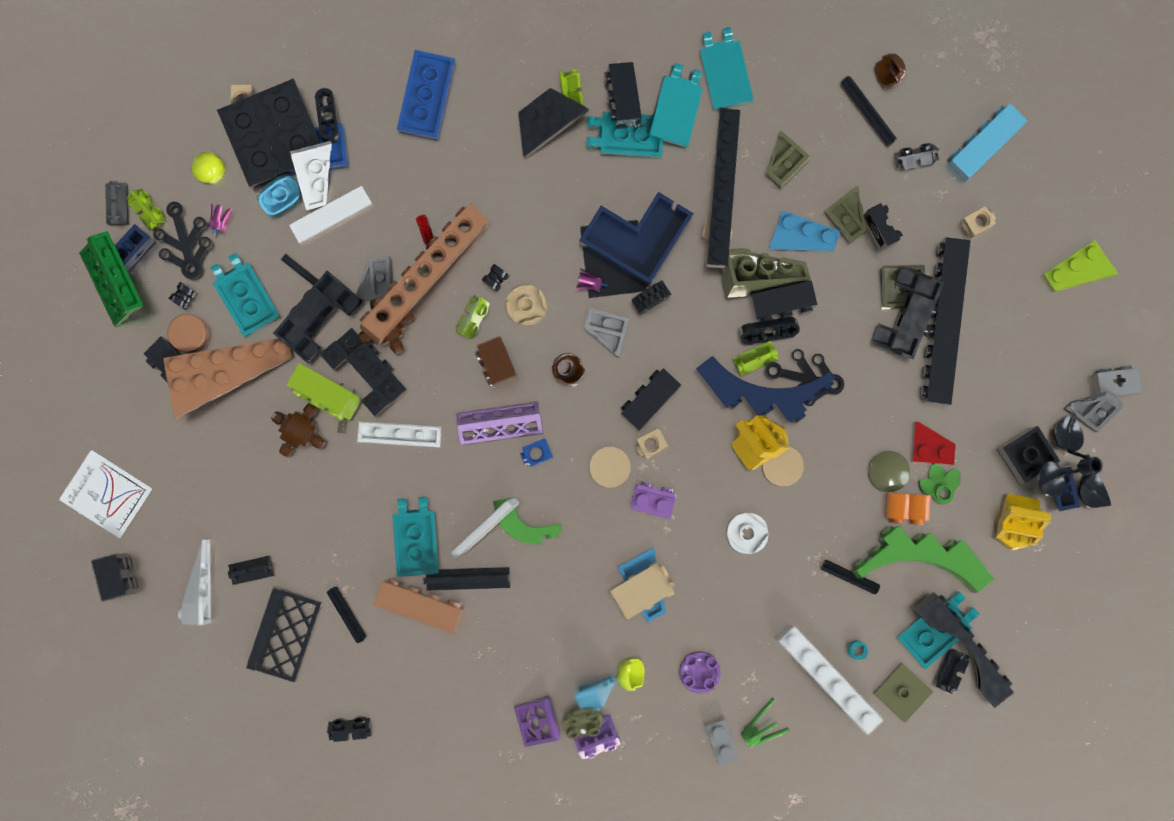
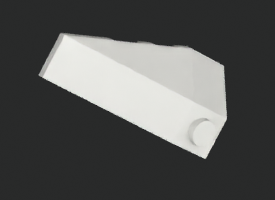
[178,540,211,625]

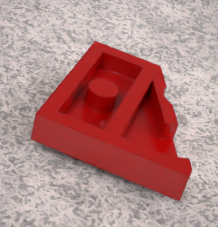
[912,422,956,465]

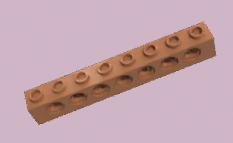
[360,204,489,344]

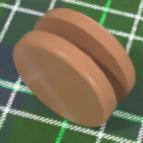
[167,314,209,353]

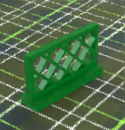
[79,231,143,327]

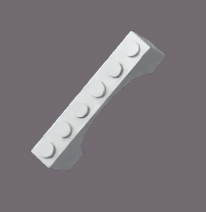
[775,624,883,735]

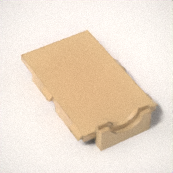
[609,562,675,620]

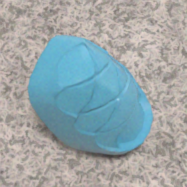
[257,174,300,215]

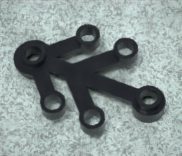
[153,201,212,279]
[765,349,845,407]

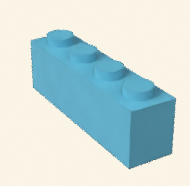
[948,103,1028,182]

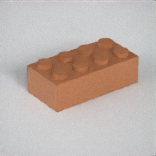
[374,578,464,634]

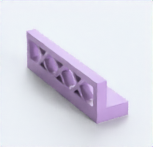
[456,401,543,445]

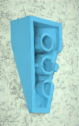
[575,675,617,712]

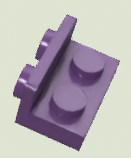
[630,481,677,519]
[574,716,621,759]

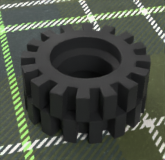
[631,280,671,314]

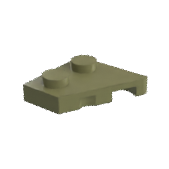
[766,131,810,188]

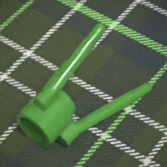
[741,698,789,748]

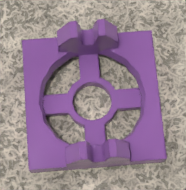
[514,698,561,747]

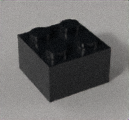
[998,426,1060,484]
[91,553,137,602]

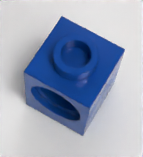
[520,438,553,468]

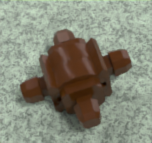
[358,298,414,354]
[271,403,326,457]

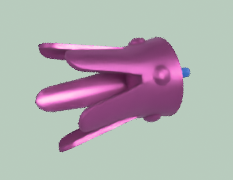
[207,203,232,235]
[576,268,608,292]

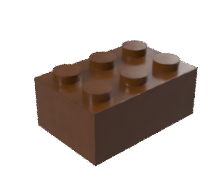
[475,336,518,389]

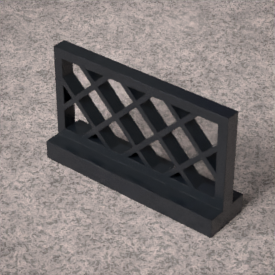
[423,567,510,591]
[246,586,321,682]

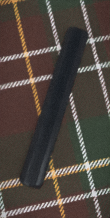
[841,76,897,146]

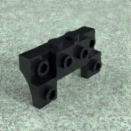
[871,265,944,360]
[273,270,363,363]
[320,328,407,417]

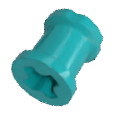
[847,640,868,660]

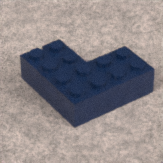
[579,192,694,287]

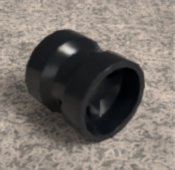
[481,264,510,292]
[168,282,197,310]

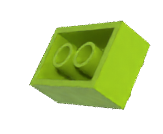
[287,363,362,420]

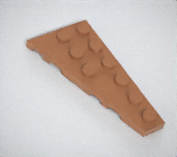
[163,338,292,420]

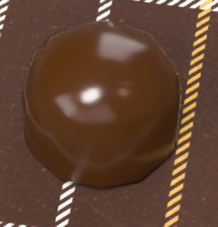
[875,54,906,87]
[552,353,585,385]

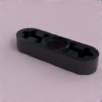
[315,88,340,144]
[739,317,800,344]

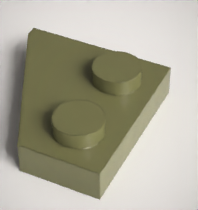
[825,186,867,243]

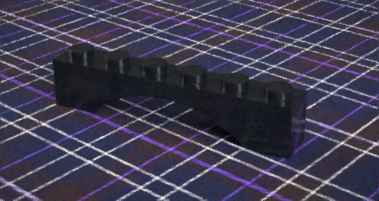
[914,592,1014,708]

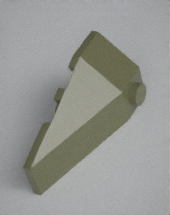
[722,248,811,298]

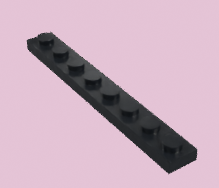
[706,108,740,269]

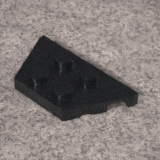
[518,88,589,158]

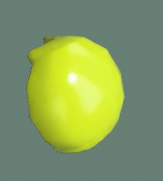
[191,152,226,184]
[617,659,645,691]

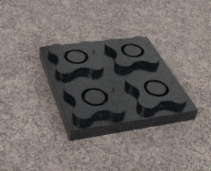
[217,78,321,188]

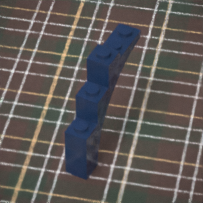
[696,356,835,423]

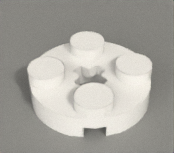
[726,513,768,554]

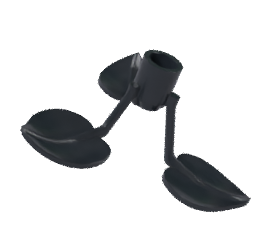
[1037,414,1111,508]

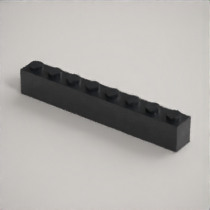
[921,237,971,406]

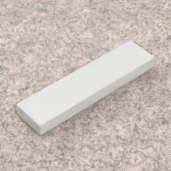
[289,186,372,244]
[357,421,442,448]
[451,498,520,559]

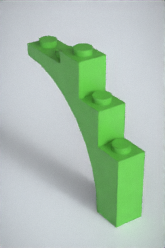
[853,525,994,593]

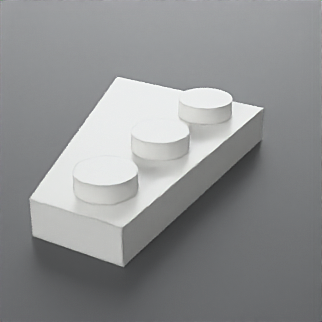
[290,141,332,210]

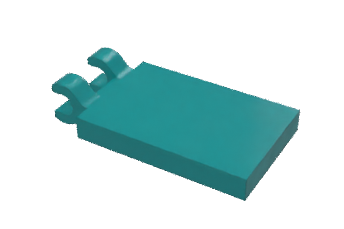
[699,27,754,111]
[648,63,703,148]
[586,112,663,158]
[210,253,281,337]
[392,497,439,577]
[897,591,980,669]

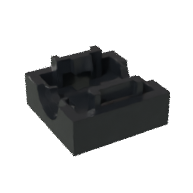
[863,203,903,252]

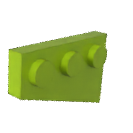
[1042,240,1118,292]

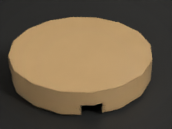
[506,284,547,326]
[762,446,804,487]
[590,447,631,488]

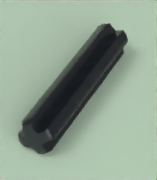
[821,560,880,595]
[327,587,366,644]

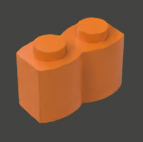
[886,493,931,524]

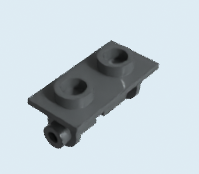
[105,181,127,224]

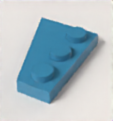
[768,210,841,252]
[617,548,666,623]

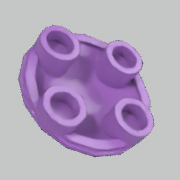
[679,652,721,693]

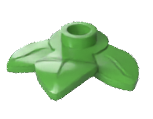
[920,463,961,504]

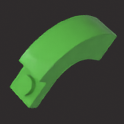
[493,498,562,544]

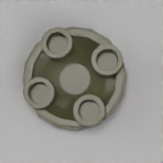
[868,451,910,492]
[561,708,603,739]

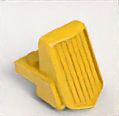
[732,415,790,470]
[995,494,1051,550]

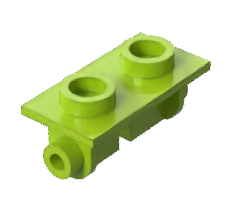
[559,69,585,106]
[127,189,166,231]
[456,295,490,340]
[733,341,779,376]

